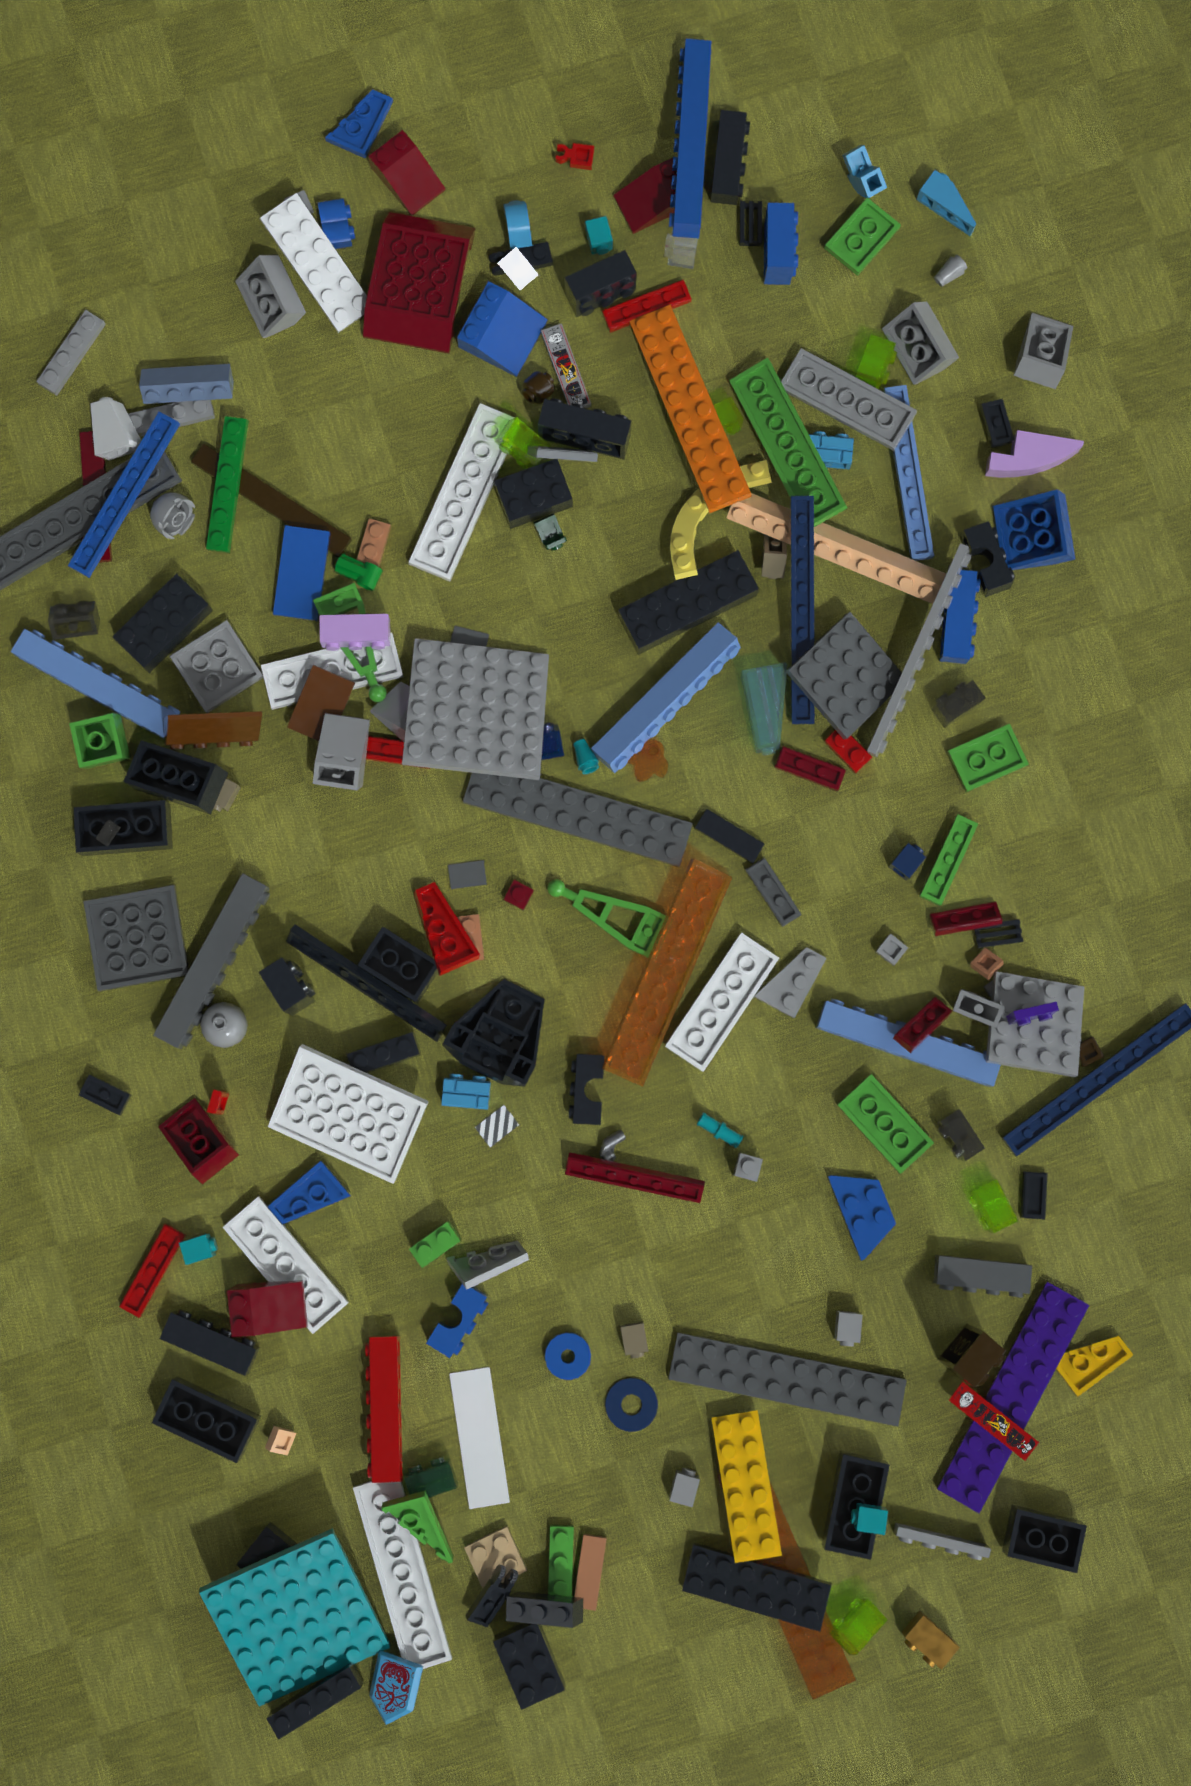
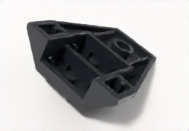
[442,979,545,1087]

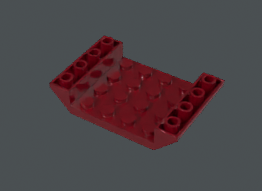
[363,212,476,354]

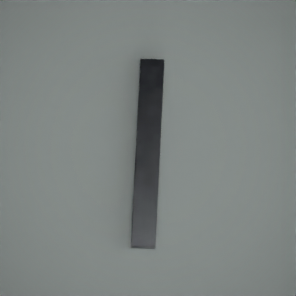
[286,924,447,1042]

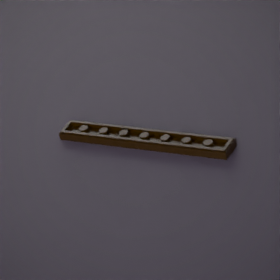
[191,444,352,558]

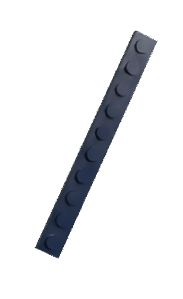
[791,496,815,724]
[1001,1003,1191,1157]

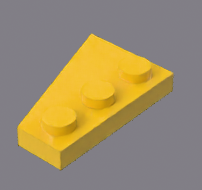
[1056,1336,1133,1397]

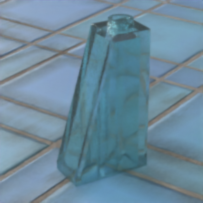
[740,662,787,756]

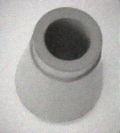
[934,254,968,287]

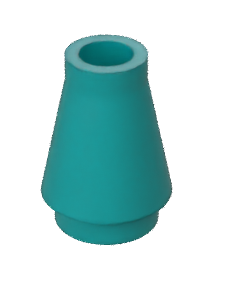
[573,739,599,774]

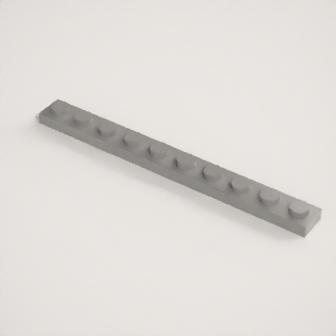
[867,543,971,757]

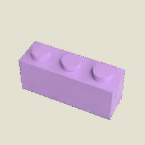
[320,614,390,651]

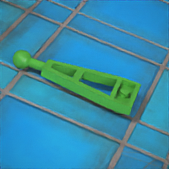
[313,583,387,702]
[547,879,668,958]

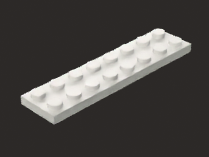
[409,403,521,582]
[353,1481,452,1669]

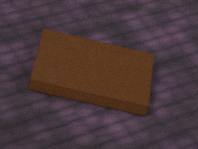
[287,664,355,741]

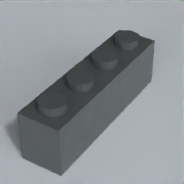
[933,1255,1032,1298]

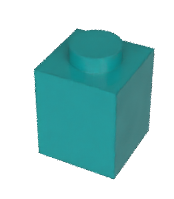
[585,216,613,255]
[179,1233,218,1265]
[851,1503,888,1535]

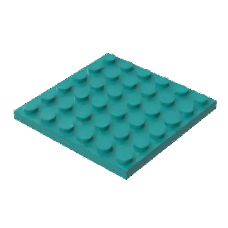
[199,1528,390,1707]

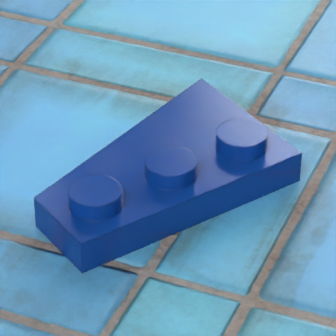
[325,89,393,158]
[268,1161,351,1224]

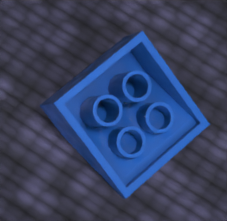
[457,281,548,377]
[993,489,1075,570]

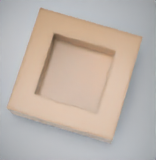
[265,1426,297,1456]

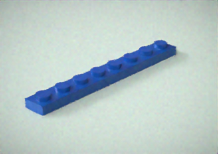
[68,412,180,578]

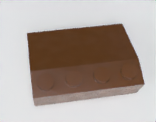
[163,711,262,750]

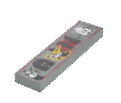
[541,323,591,408]

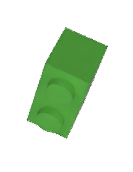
[409,1221,462,1268]

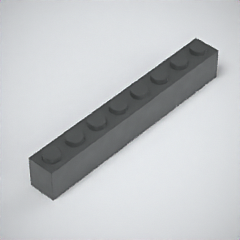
[153,873,270,1049]

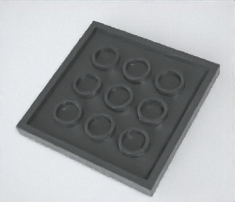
[785,612,902,739]
[83,885,189,992]

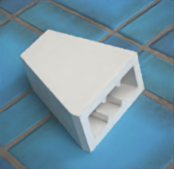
[91,397,141,460]

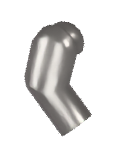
[600,1130,626,1161]

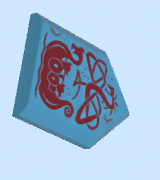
[369,1650,423,1725]

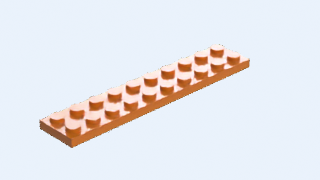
[629,305,752,513]

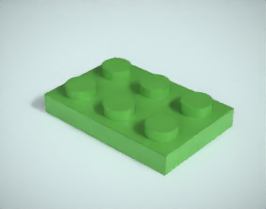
[824,198,901,276]
[947,724,1029,793]

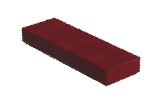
[775,746,846,792]
[929,901,1003,937]
[893,997,953,1053]

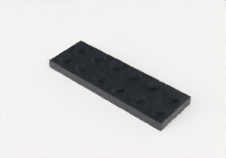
[682,1543,832,1632]

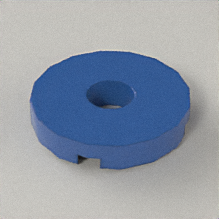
[545,1332,591,1380]

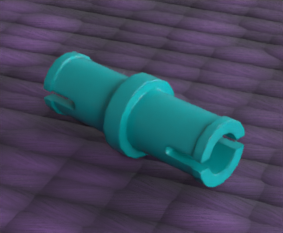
[696,1112,743,1148]

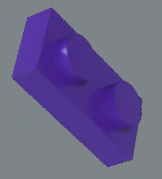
[1006,1002,1059,1027]

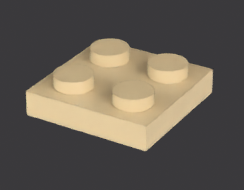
[464,1526,527,1589]

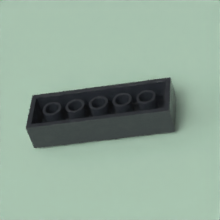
[618,550,759,655]

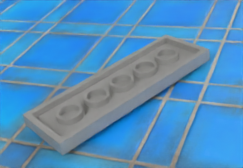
[781,348,917,451]

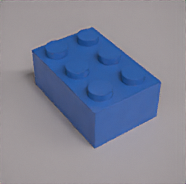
[764,203,798,285]

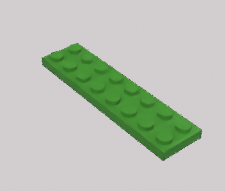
[729,357,848,527]

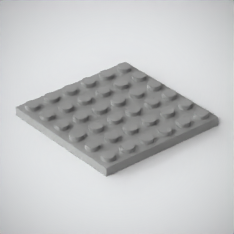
[402,638,549,780]

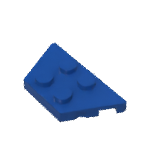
[827,1175,896,1261]

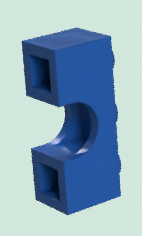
[426,1284,489,1358]

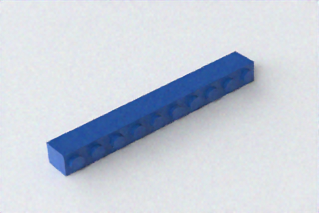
[669,39,712,239]

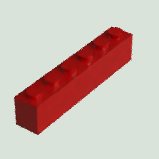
[365,1336,403,1483]

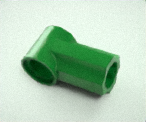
[334,554,383,591]

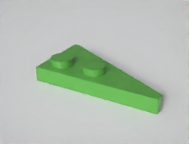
[382,1491,454,1563]

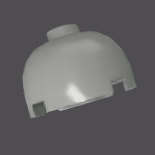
[150,492,195,539]
[200,1002,248,1048]

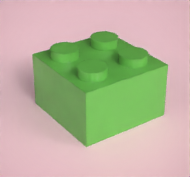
[69,713,131,769]

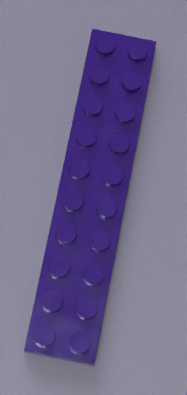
[937,1282,1089,1514]

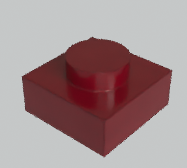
[503,880,534,911]

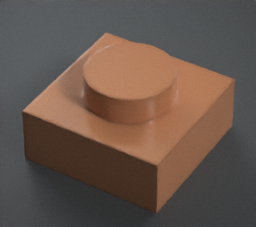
[970,948,1003,980]

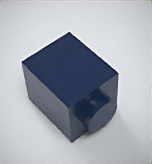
[889,843,926,881]

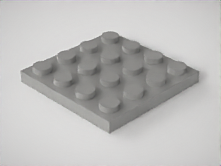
[986,972,1084,1077]

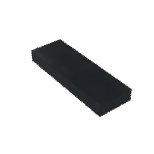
[695,809,765,864]

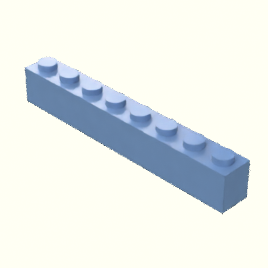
[591,623,741,774]
[11,629,181,739]
[816,999,1001,1087]

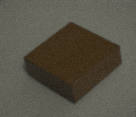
[1079,1036,1104,1067]

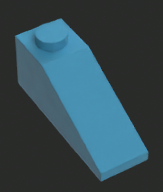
[916,170,976,236]

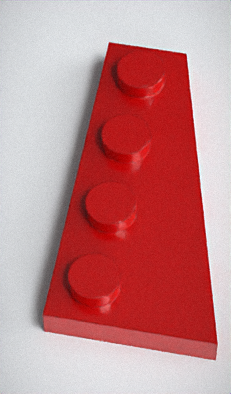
[414,882,480,976]

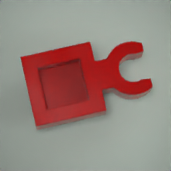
[555,143,595,170]

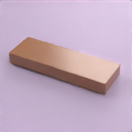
[574,1534,607,1611]

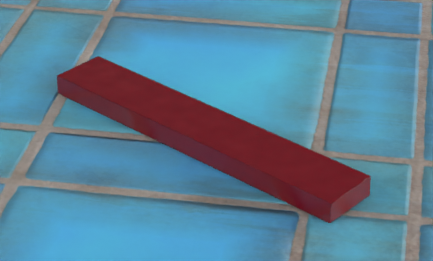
[79,431,112,563]
[565,1152,705,1203]

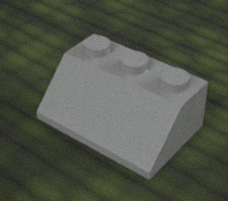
[235,255,306,338]
[882,301,959,385]

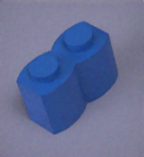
[318,198,355,249]

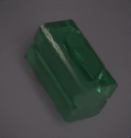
[404,1456,458,1498]

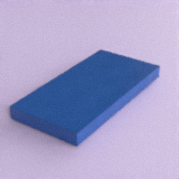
[273,525,330,621]

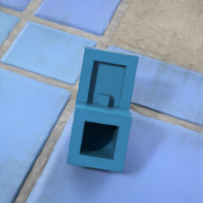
[842,145,887,198]
[503,200,532,249]

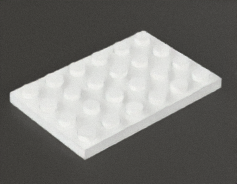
[268,1044,429,1184]

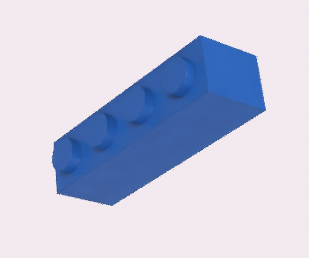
[939,570,980,664]

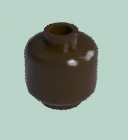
[521,371,554,405]

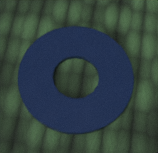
[605,1378,658,1432]

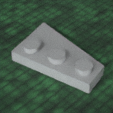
[754,947,827,1019]

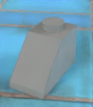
[953,989,1005,1028]

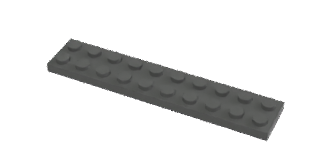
[0,451,182,590]
[463,773,693,867]
[668,1332,907,1427]

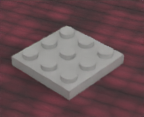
[170,620,264,713]

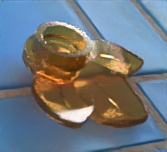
[627,740,668,782]

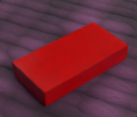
[207,1089,230,1115]

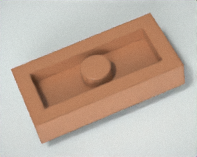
[357,519,391,567]
[457,914,484,961]

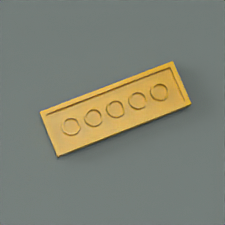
[711,1410,782,1563]

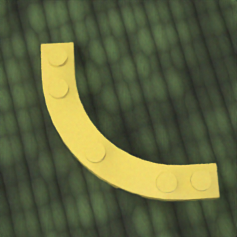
[670,460,772,580]

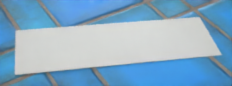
[449,1367,510,1509]

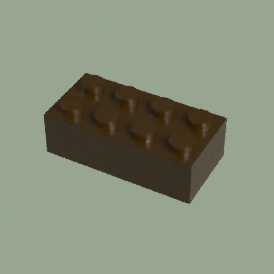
[938,1324,1006,1388]

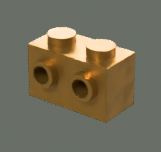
[902,1610,960,1670]

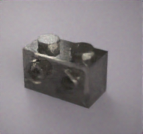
[48,601,100,640]
[932,680,986,728]
[936,1109,985,1161]

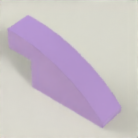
[985,430,1084,478]

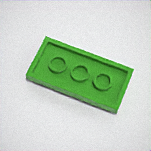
[837,1074,934,1174]

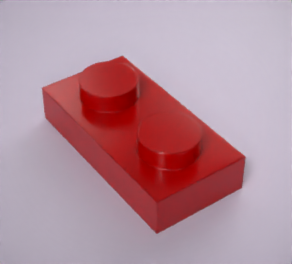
[824,730,872,774]

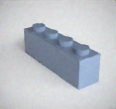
[139,364,234,404]

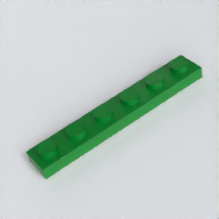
[206,416,249,553]

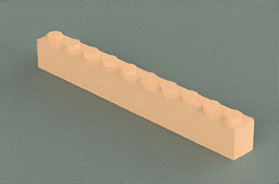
[727,493,946,604]

